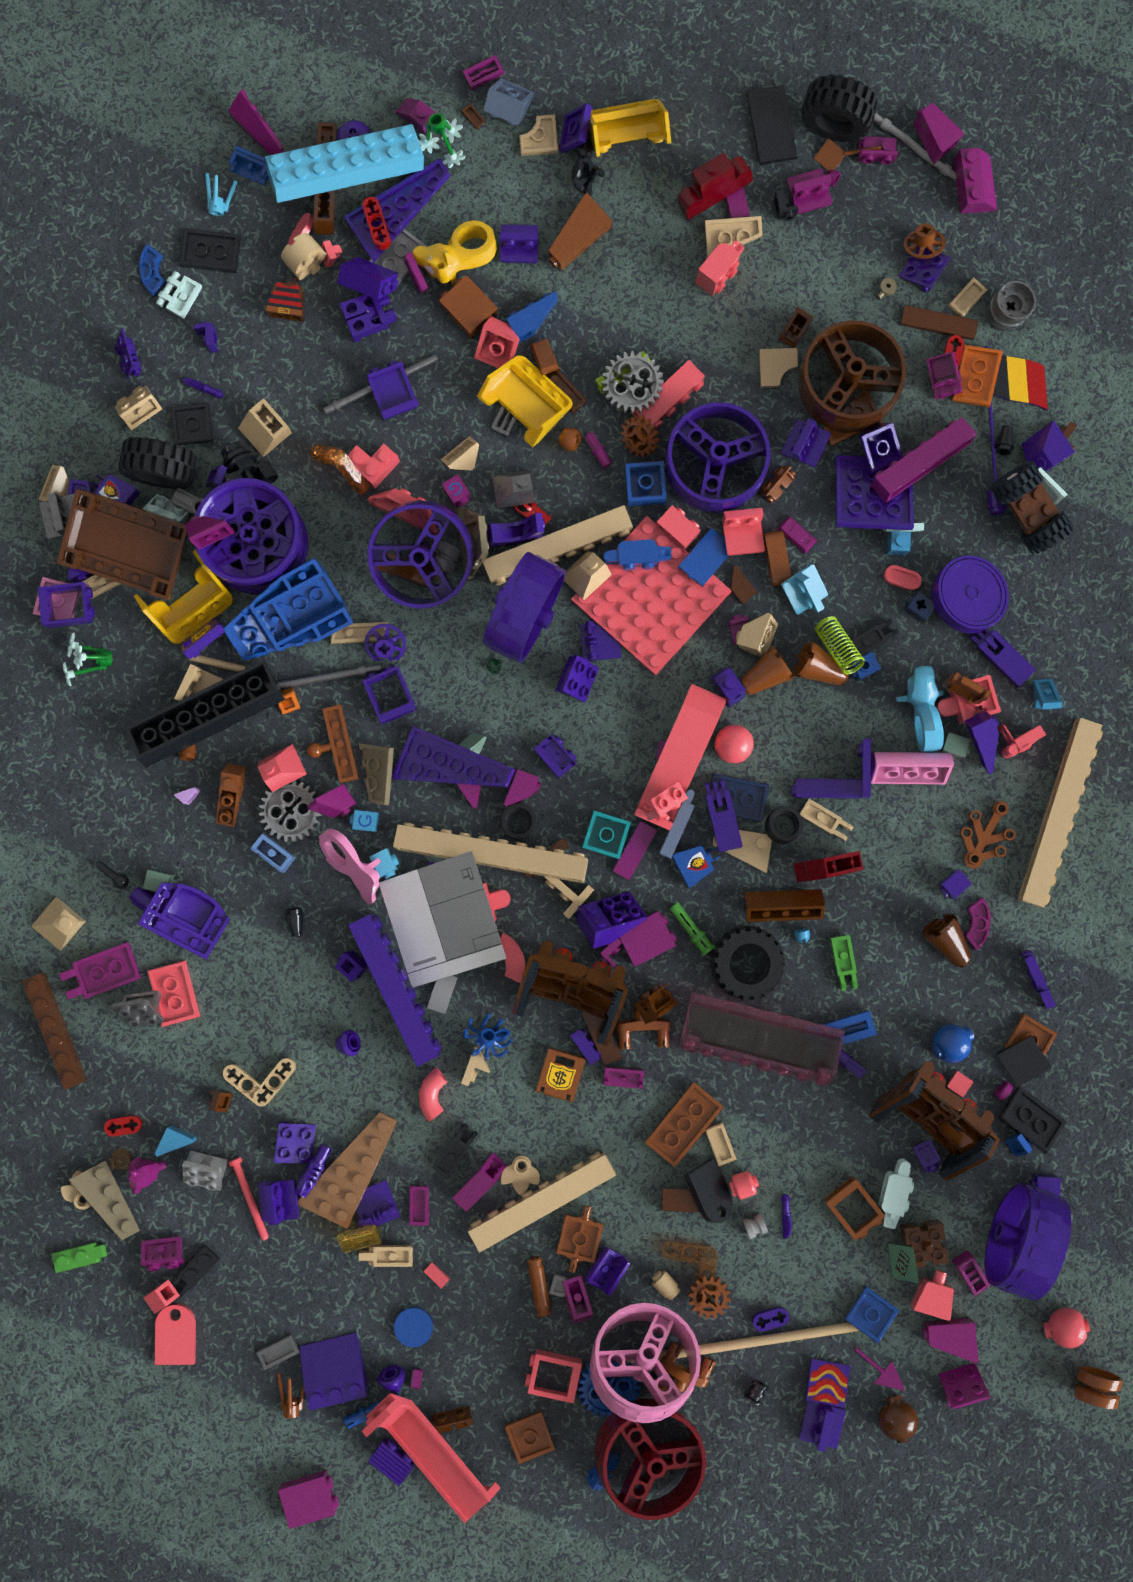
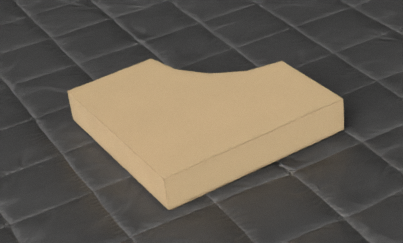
[519,114,558,156]
[759,348,798,388]

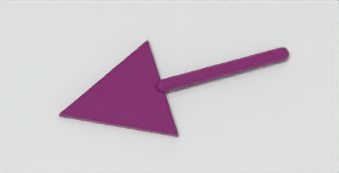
[854,1347,905,1391]

